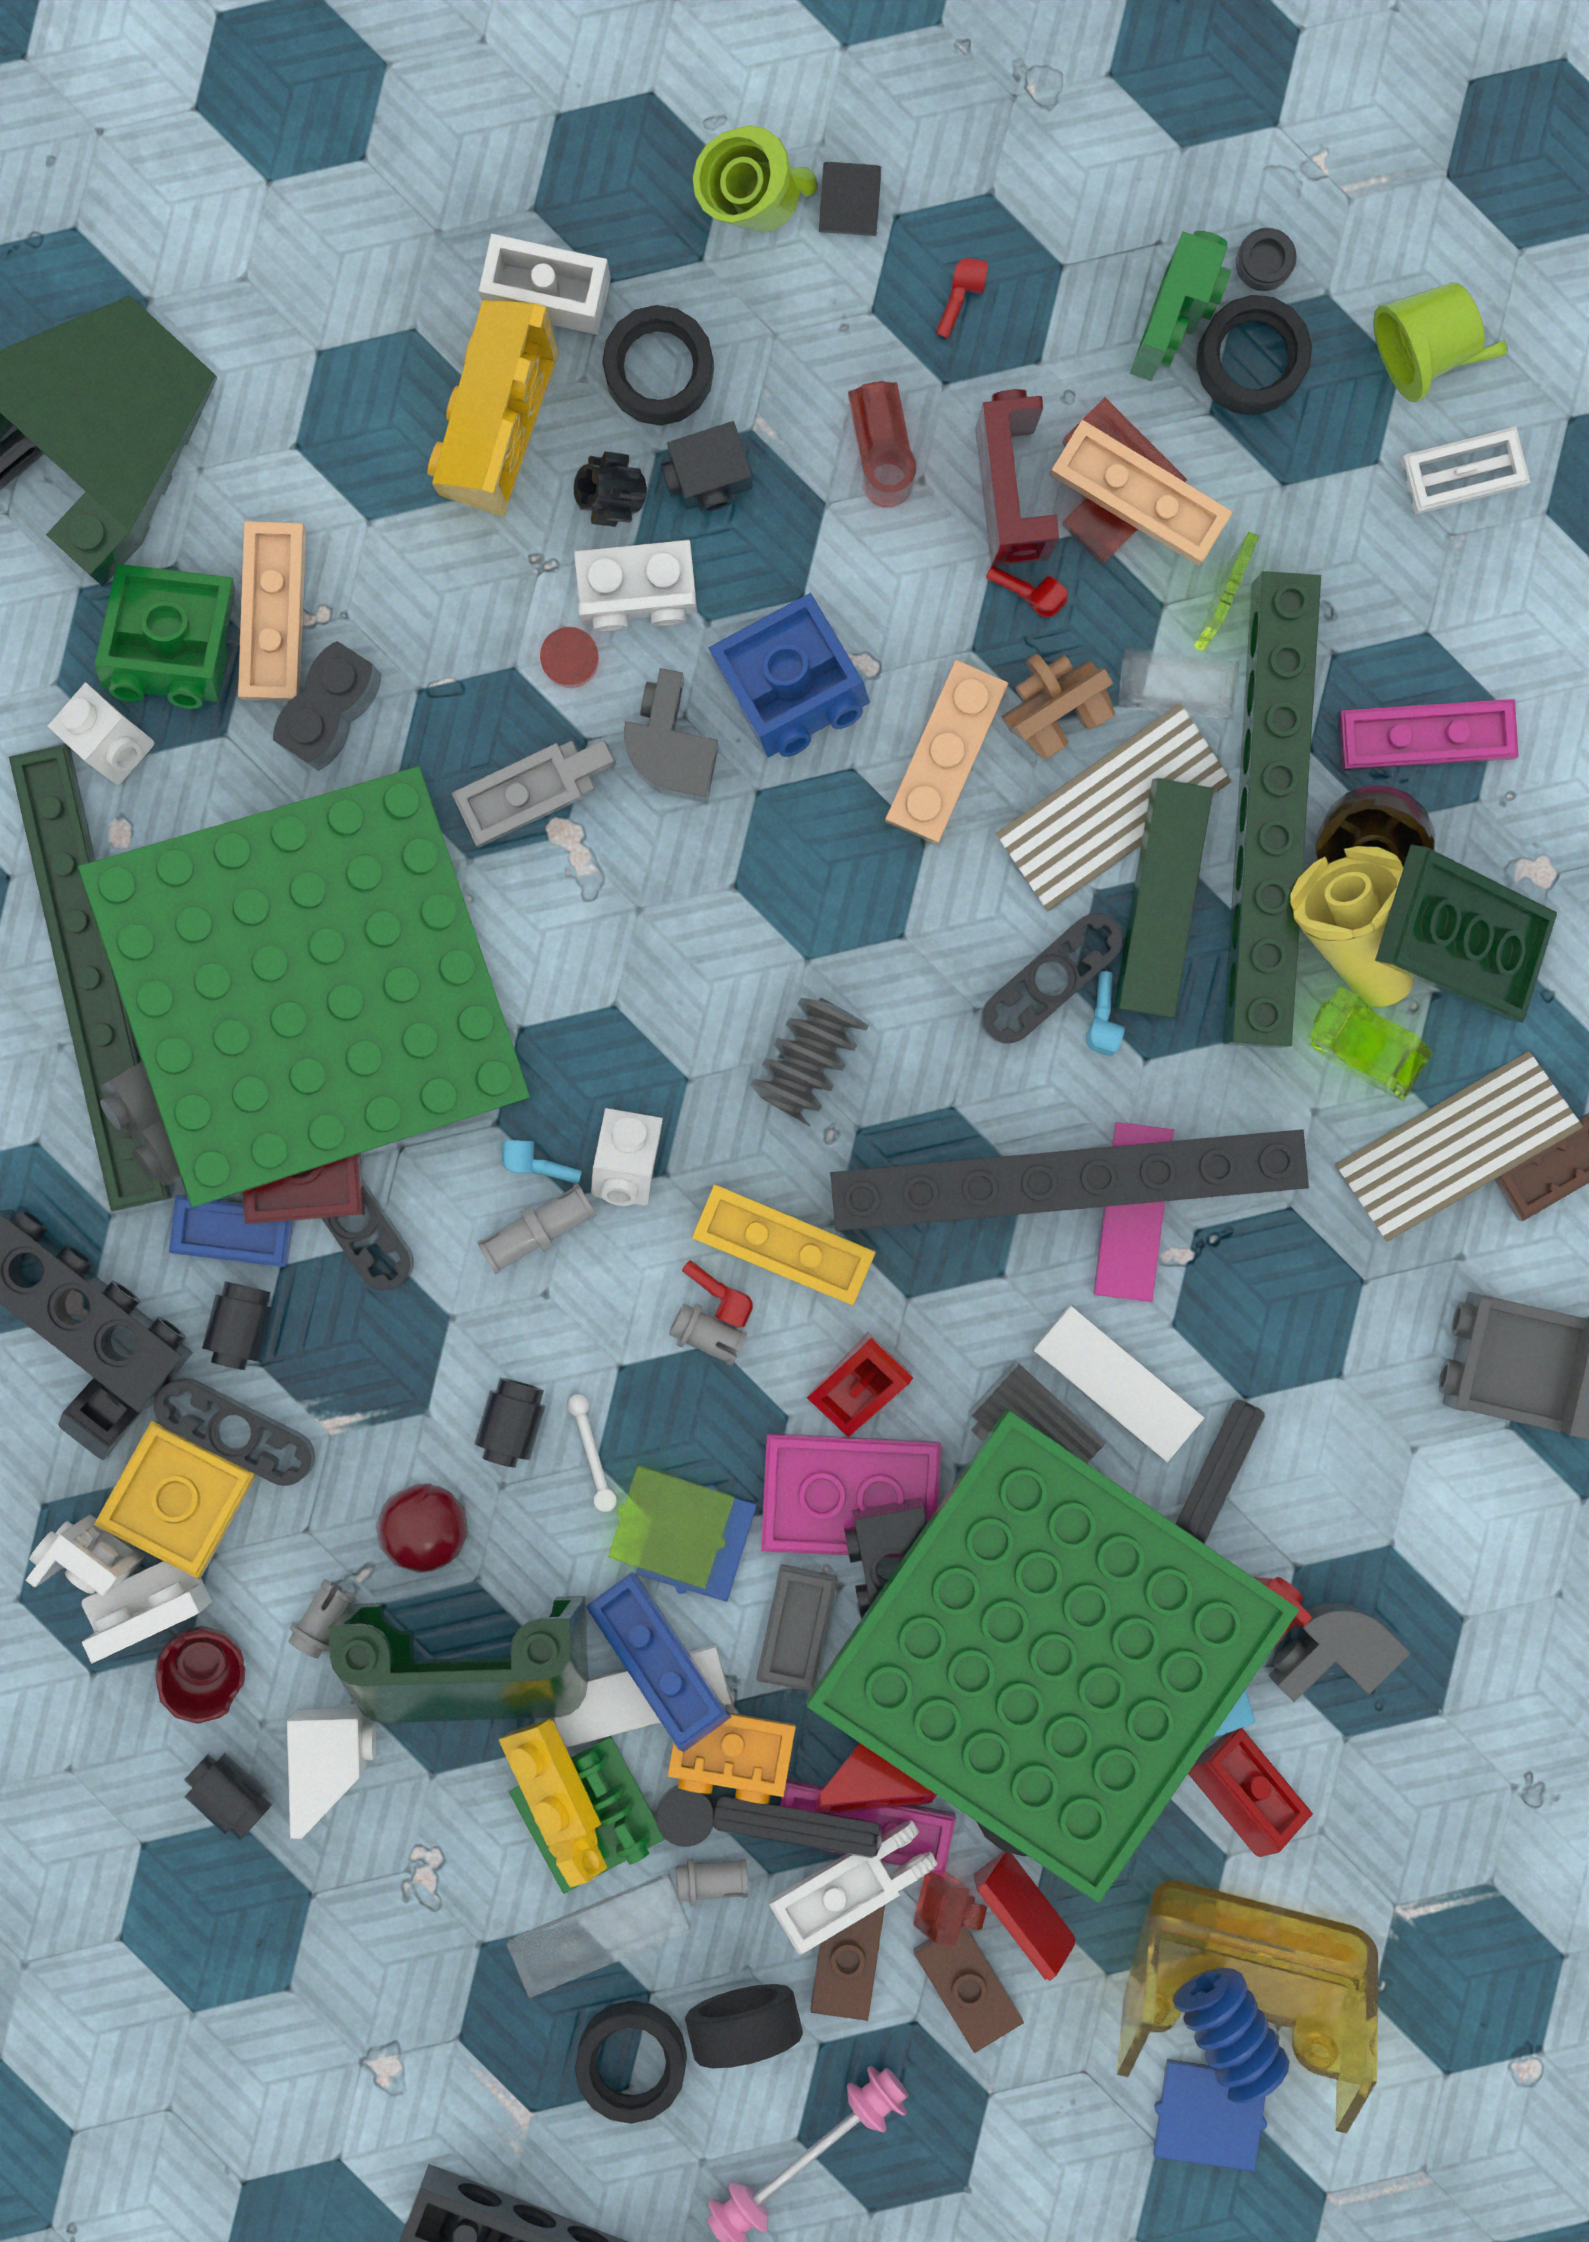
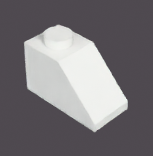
[287,1708,377,1839]

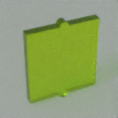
[1193,531,1259,652]
[608,1465,735,1589]

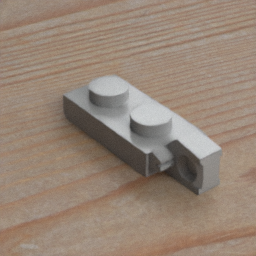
[452,740,617,847]

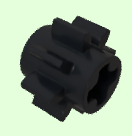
[574,451,647,527]

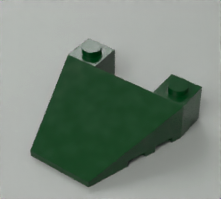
[0,295,217,587]

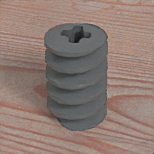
[750,997,869,1127]

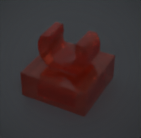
[913,1871,987,1947]

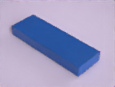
[585,1572,731,1752]

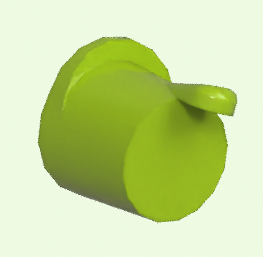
[693,125,818,233]
[1373,282,1508,403]

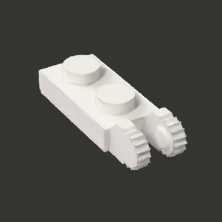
[769,1820,938,1955]

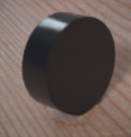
[1236,228,1297,291]
[656,1786,714,1847]

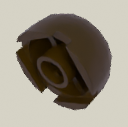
[1316,785,1435,868]

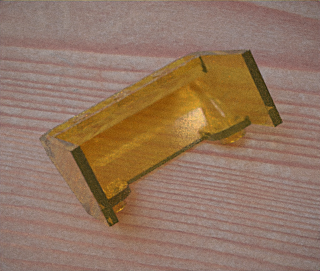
[1117,1881,1378,2134]

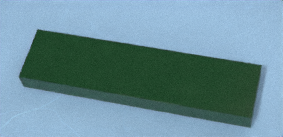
[1114,778,1214,1018]

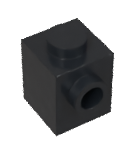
[660,421,753,513]

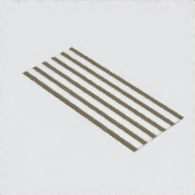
[995,702,1231,912]
[1335,1051,1583,1242]

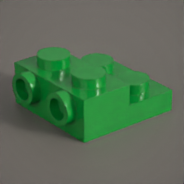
[1129,231,1231,381]
[95,564,236,709]

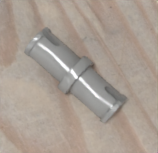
[477,1183,597,1274]

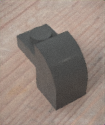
[624,668,719,803]
[1268,1602,1411,1702]

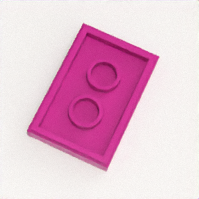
[761,1433,941,1558]

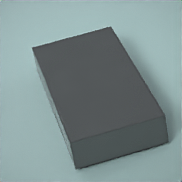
[756,1564,837,1692]

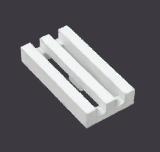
[1400,426,1531,515]

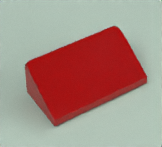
[1188,1728,1313,1857]
[974,1851,1076,1981]

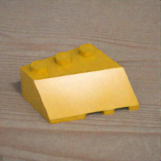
[427,300,559,517]

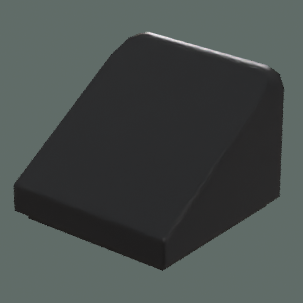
[819,162,882,236]
[58,1378,143,1460]

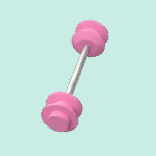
[707,2066,908,2242]

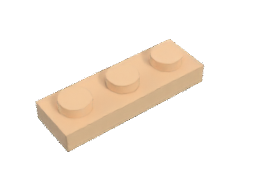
[1049,420,1233,566]
[238,521,306,701]
[885,660,1009,845]

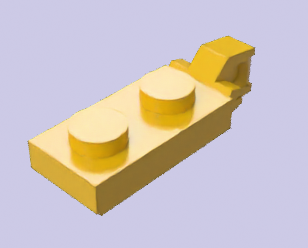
[498,1719,608,1887]

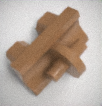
[1001,653,1115,759]

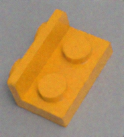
[667,1713,796,1804]

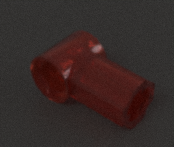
[847,381,916,507]

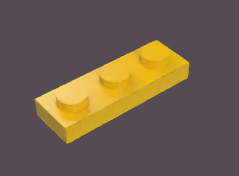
[692,1184,876,1306]

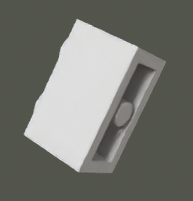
[478,233,611,335]

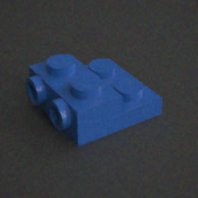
[708,592,870,758]

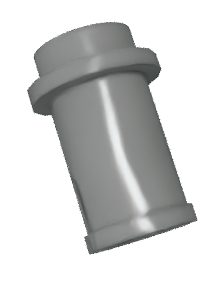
[669,1303,747,1366]
[288,1579,356,1659]
[676,1859,748,1907]

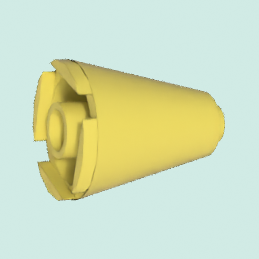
[1290,846,1414,1007]

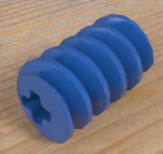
[1172,1967,1290,2103]

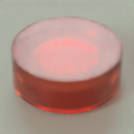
[540,627,599,688]

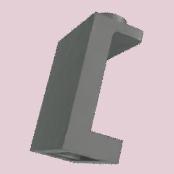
[1439,1292,1589,1440]

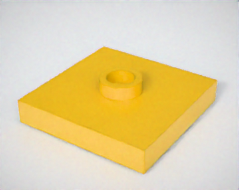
[94,1421,257,1579]

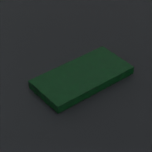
[1375,845,1557,1023]

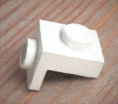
[48,682,154,785]
[591,1108,663,1206]

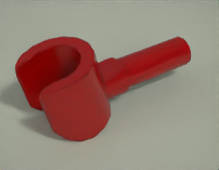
[935,258,988,339]
[986,565,1068,618]
[682,1260,753,1327]

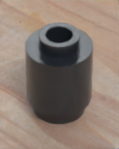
[202,1281,273,1370]
[474,1377,546,1468]
[184,1753,272,1840]

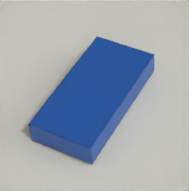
[169,1195,293,1267]

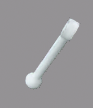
[567,1394,617,1512]

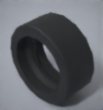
[1196,295,1312,415]
[602,305,714,426]
[685,1984,803,2069]
[574,2001,687,2124]

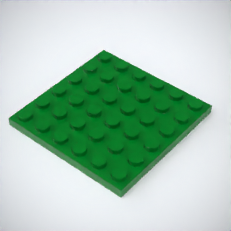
[78,766,530,1208]
[805,1408,1300,1903]

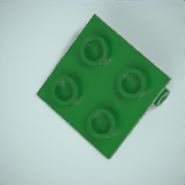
[508,1736,665,1894]

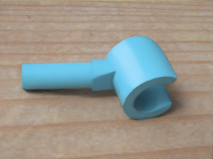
[1086,971,1125,1057]
[502,1140,582,1184]

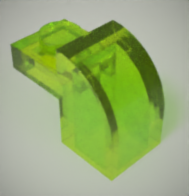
[1309,986,1433,1102]

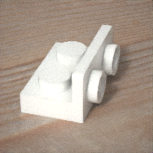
[574,540,697,632]
[26,1514,145,1597]
[82,1561,212,1664]

